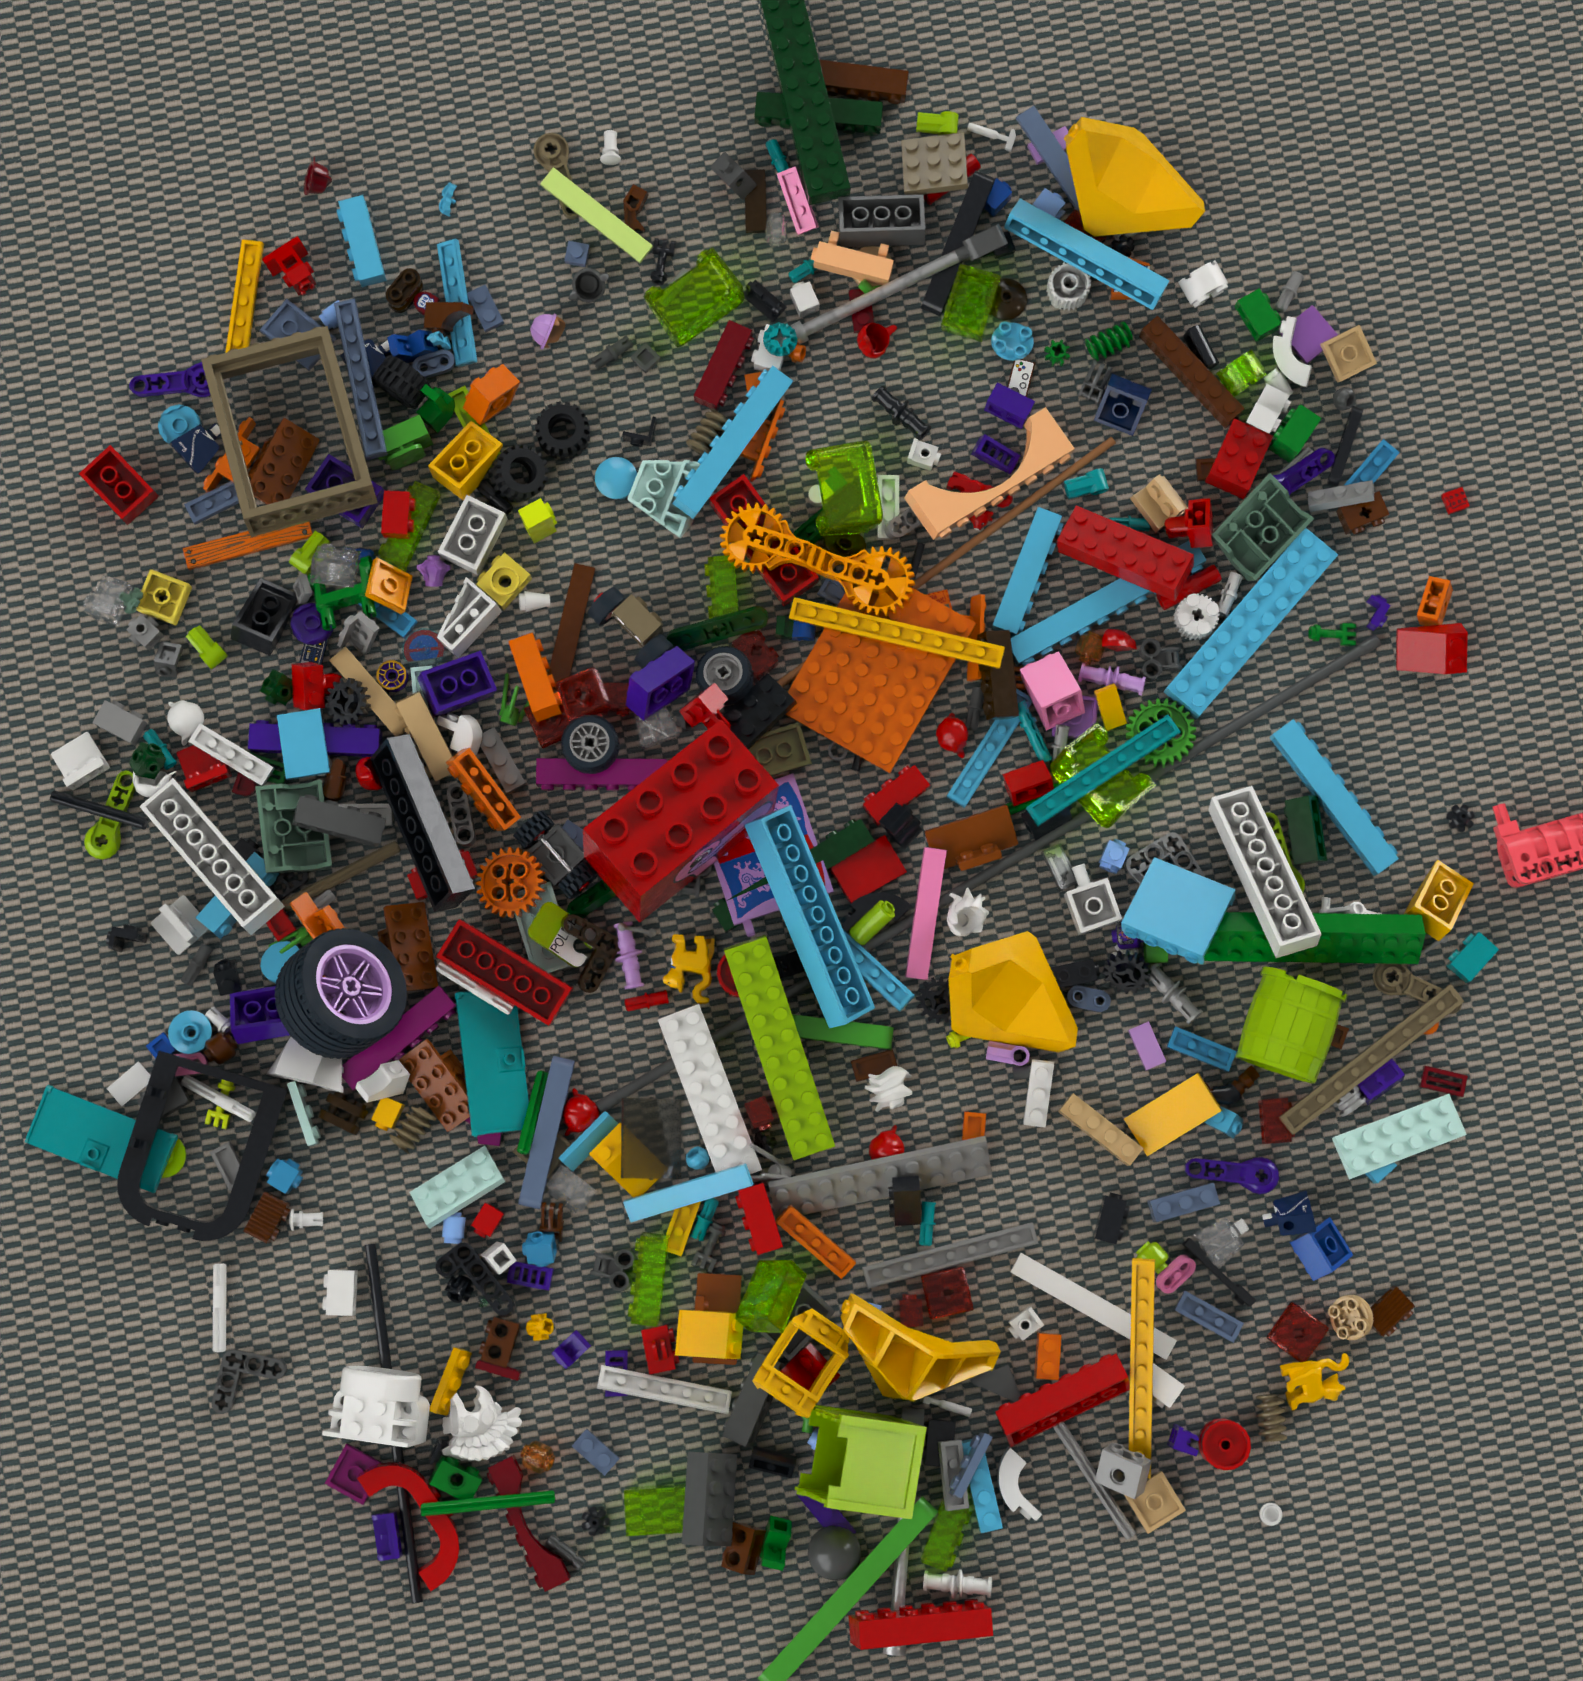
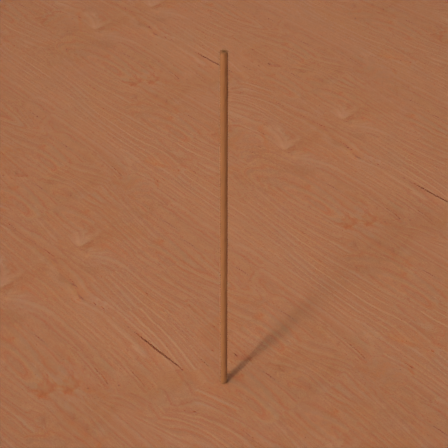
[777,437,1116,687]

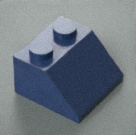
[1093,374,1152,436]

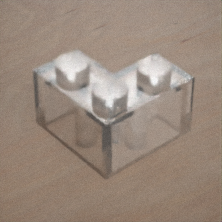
[83,575,132,627]

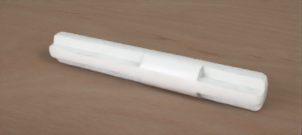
[436,960,514,1015]
[181,1075,256,1122]
[213,1263,227,1352]

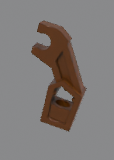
[623,184,649,233]

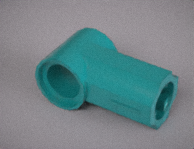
[1063,468,1109,500]

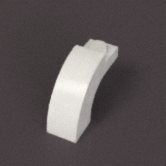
[1273,316,1312,387]
[997,1446,1042,1521]

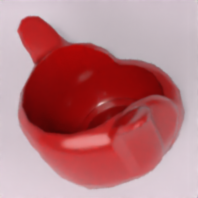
[857,322,897,359]
[936,713,968,758]
[355,757,382,790]
[563,1088,599,1136]
[869,1125,904,1160]

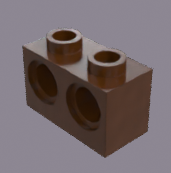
[479,1316,521,1368]
[721,1522,766,1575]

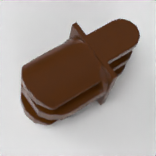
[323,759,349,801]
[539,1202,564,1242]

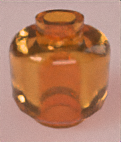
[1075,631,1106,665]
[520,1440,555,1474]

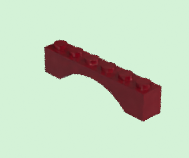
[486,1454,571,1592]

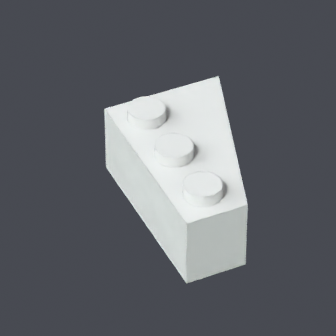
[437,577,502,658]

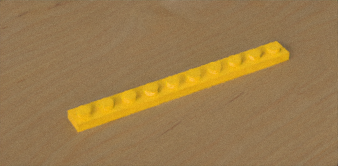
[789,597,1005,669]
[1129,1258,1155,1479]

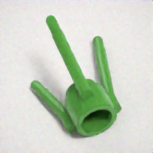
[499,673,530,726]
[269,927,313,954]

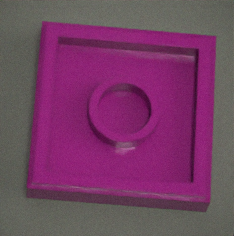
[324,1443,383,1505]

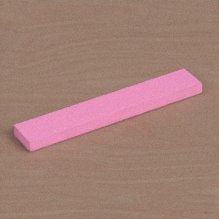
[905,847,947,980]

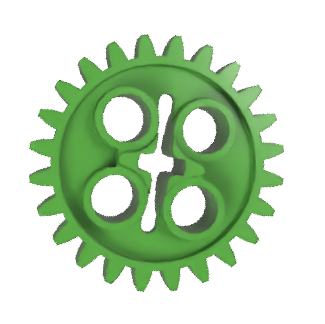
[1126,698,1196,768]

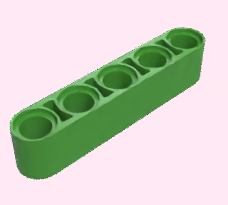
[792,1014,894,1050]

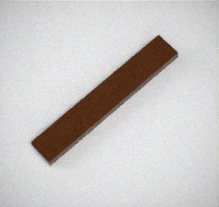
[548,563,596,693]

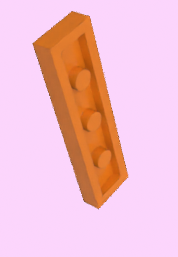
[775,1204,856,1279]

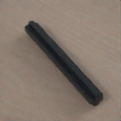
[50,790,149,830]

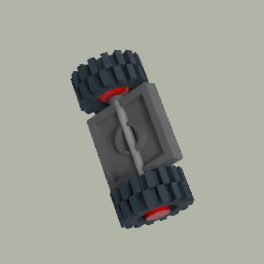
[513,810,598,899]

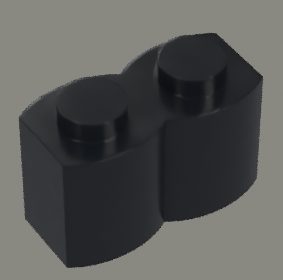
[879,802,922,850]

